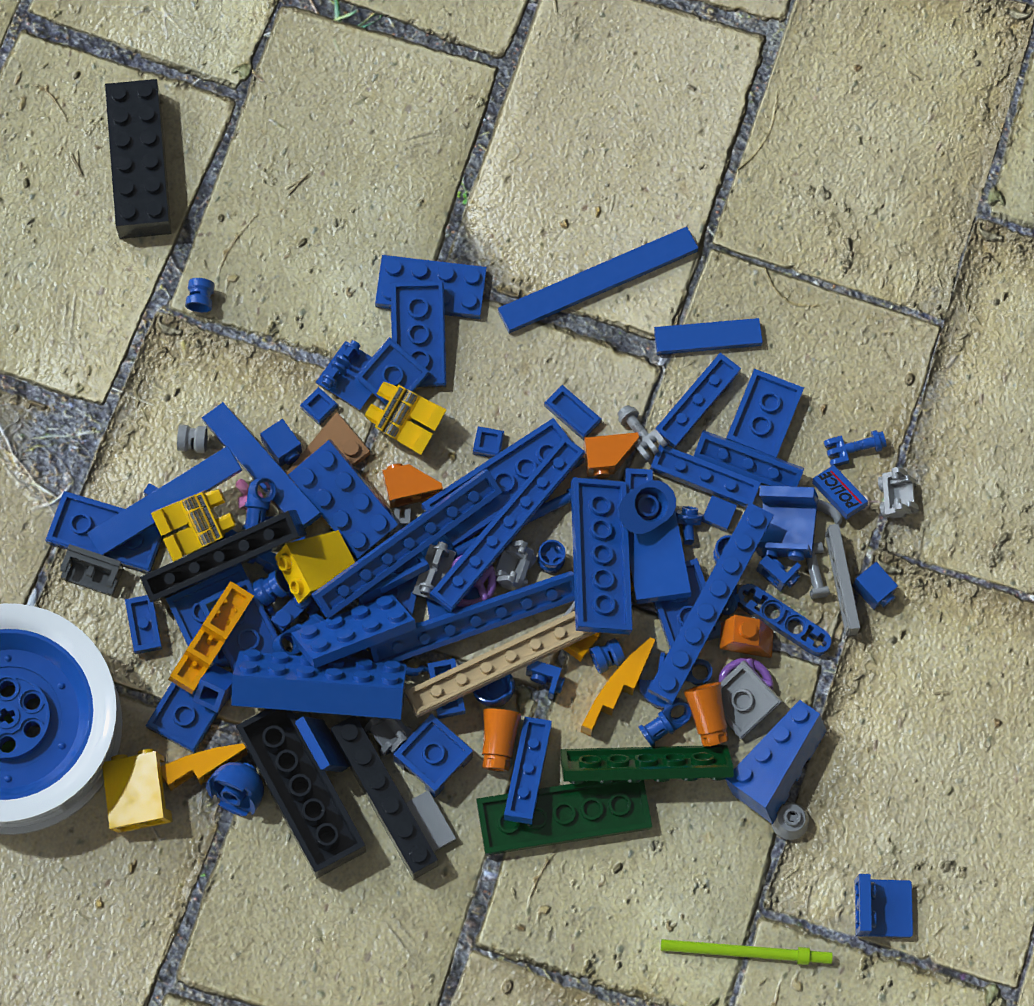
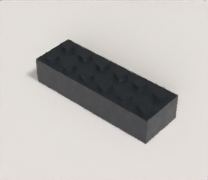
[105,79,172,239]
[236,709,366,879]

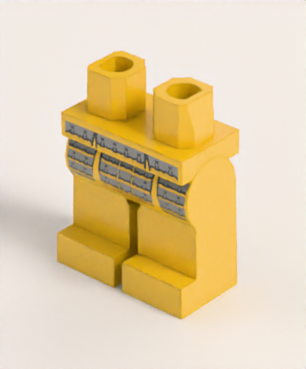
[364,382,447,455]
[151,489,237,562]

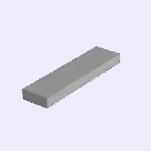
[825,524,860,636]

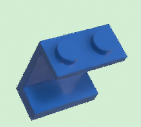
[756,485,818,561]

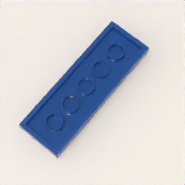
[421,418,585,549]
[571,477,633,635]

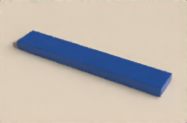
[202,402,321,529]
[87,446,243,556]

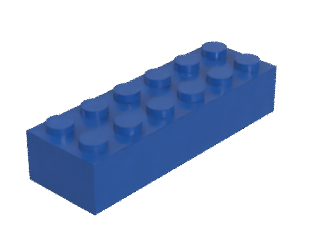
[231,649,407,719]

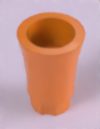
[683,682,729,747]
[482,708,522,772]

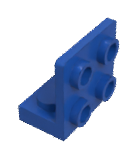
[854,874,913,938]

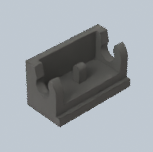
[60,544,124,597]

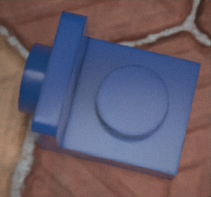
[756,555,801,592]
[526,661,565,700]

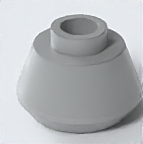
[771,802,809,840]

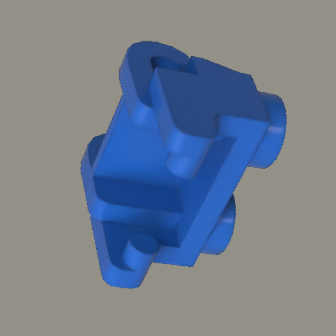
[264,592,320,641]

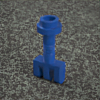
[824,430,887,467]

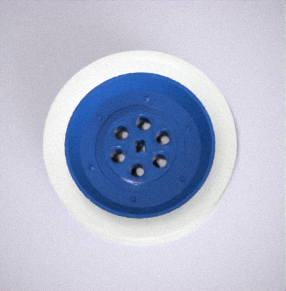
[0,603,123,835]

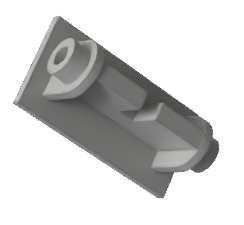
[413,542,456,601]

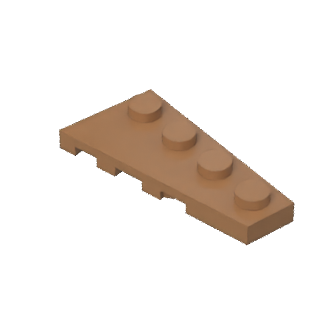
[271,412,370,514]

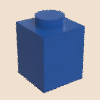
[260,419,302,467]
[852,562,898,610]
[193,664,233,713]

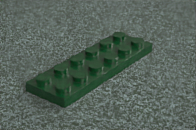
[560,745,734,784]
[476,780,652,856]

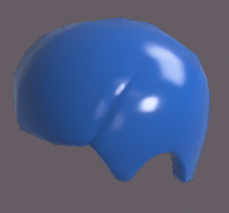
[473,674,515,708]

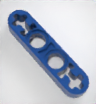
[738,584,831,656]

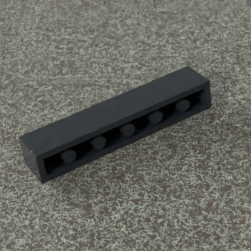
[140,510,307,602]
[331,716,438,880]

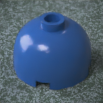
[206,762,264,816]

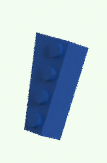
[725,700,827,824]

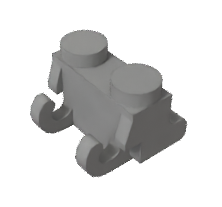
[878,467,919,518]
[495,540,536,591]
[363,717,414,757]

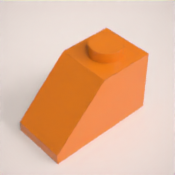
[583,432,639,479]
[382,463,443,509]
[720,615,773,658]

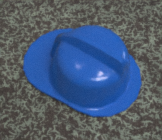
[618,480,676,534]

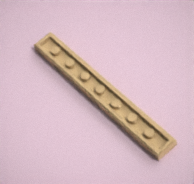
[404,611,597,718]

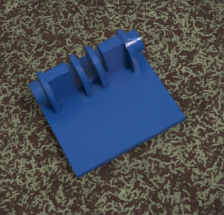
[316,340,372,410]

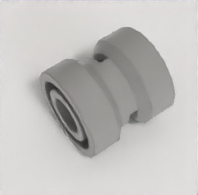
[177,424,208,453]

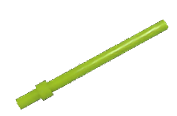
[660,939,833,965]

